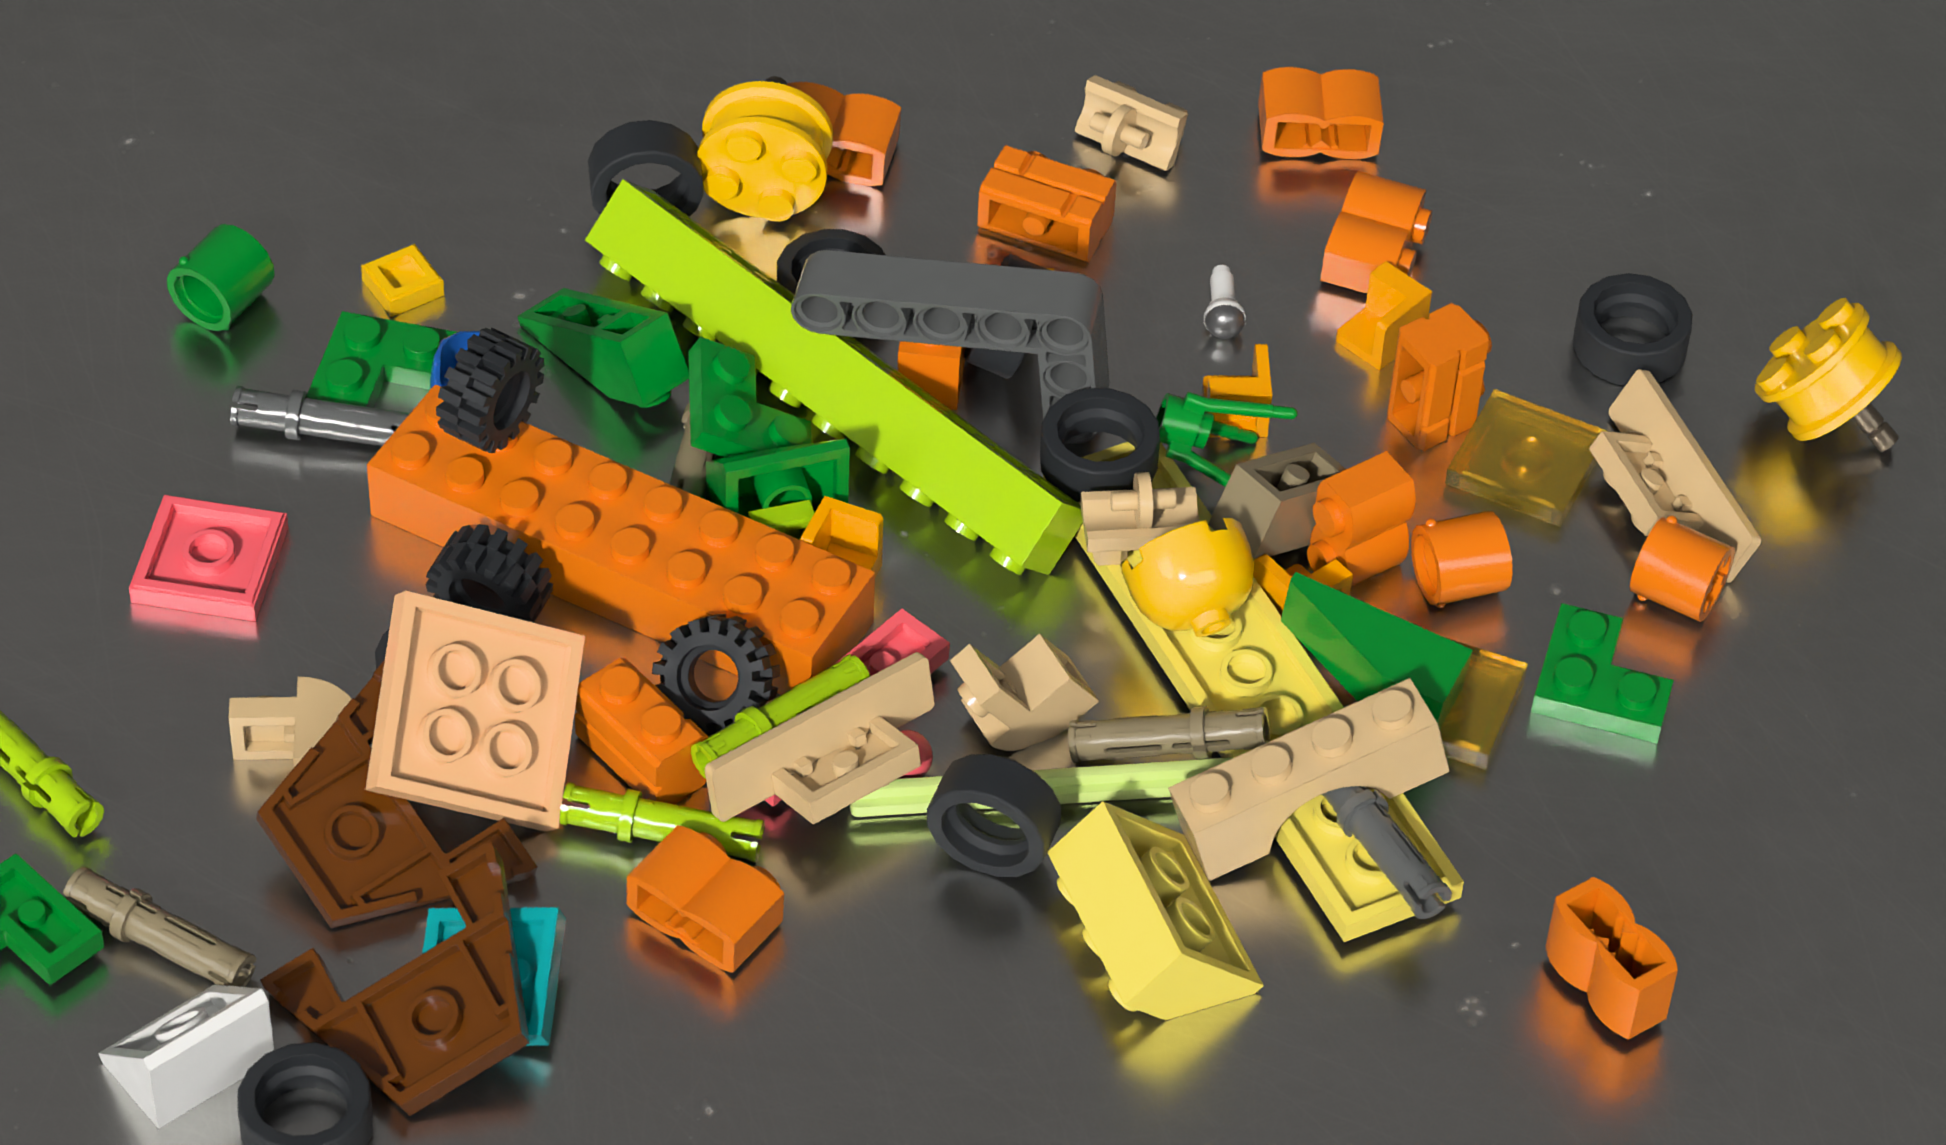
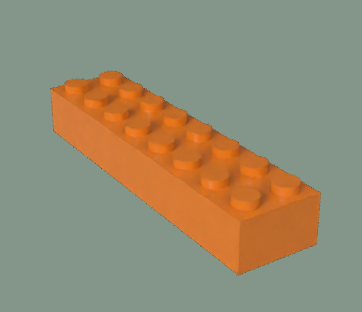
[367,384,875,695]

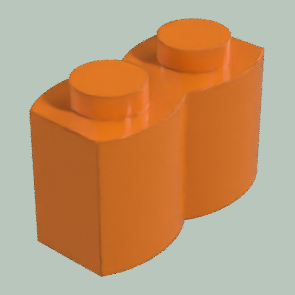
[1258,67,1384,159]
[788,82,902,186]
[1320,171,1433,294]
[1307,451,1416,587]
[627,825,784,973]
[1546,877,1678,1039]

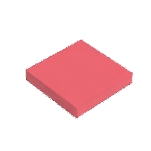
[129,495,289,622]

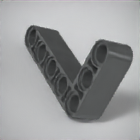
[791,250,1110,444]

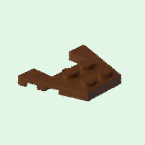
[256,660,538,928]
[260,840,530,1116]

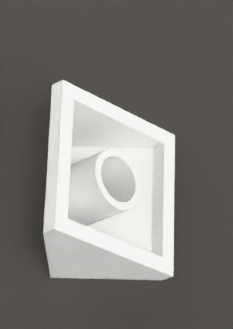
[98,985,274,1129]

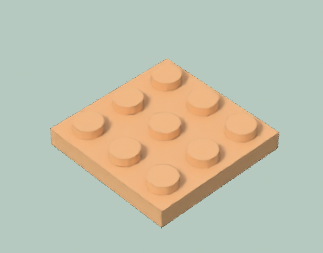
[365,591,585,832]

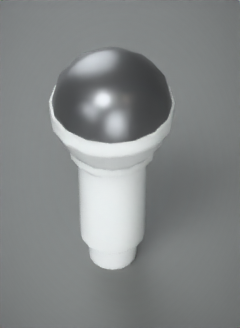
[1203,265,1246,339]

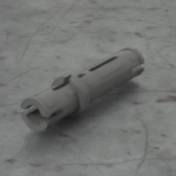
[230,386,410,446]
[1322,786,1452,919]

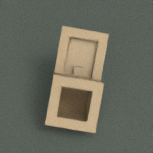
[950,634,1099,751]
[228,677,352,767]

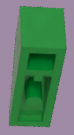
[517,288,689,408]
[1281,572,1473,730]

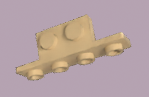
[1589,370,1761,583]
[704,652,934,825]

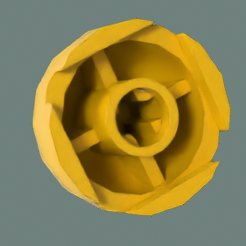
[1121,518,1254,637]

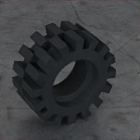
[436,327,545,453]
[426,524,553,623]
[652,614,780,736]

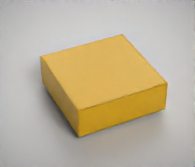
[361,244,445,317]

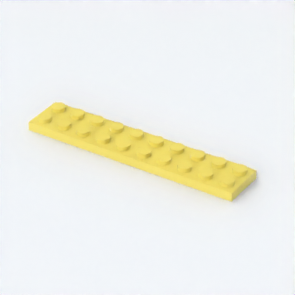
[1043,442,1464,942]

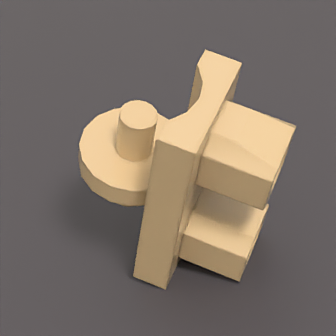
[1075,75,1188,171]
[1080,472,1200,566]

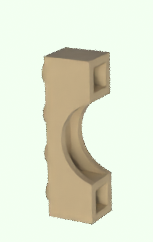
[1168,678,1450,881]

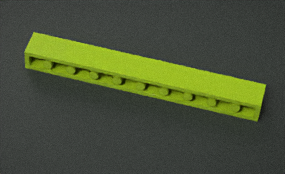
[585,179,1083,575]

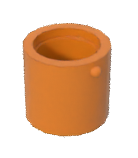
[1411,510,1513,608]
[1630,515,1735,622]

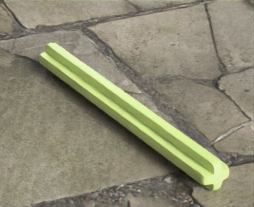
[850,757,1233,817]

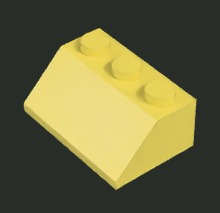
[1047,801,1264,1020]

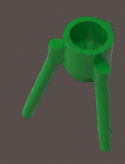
[1156,392,1298,487]

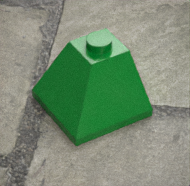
[706,439,850,517]

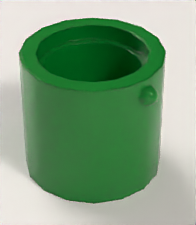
[167,224,275,331]

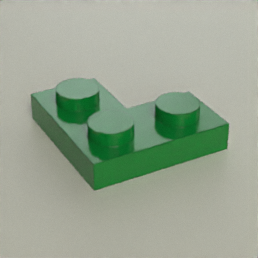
[307,311,456,408]
[688,336,812,458]
[1531,603,1674,744]
[0,853,104,985]

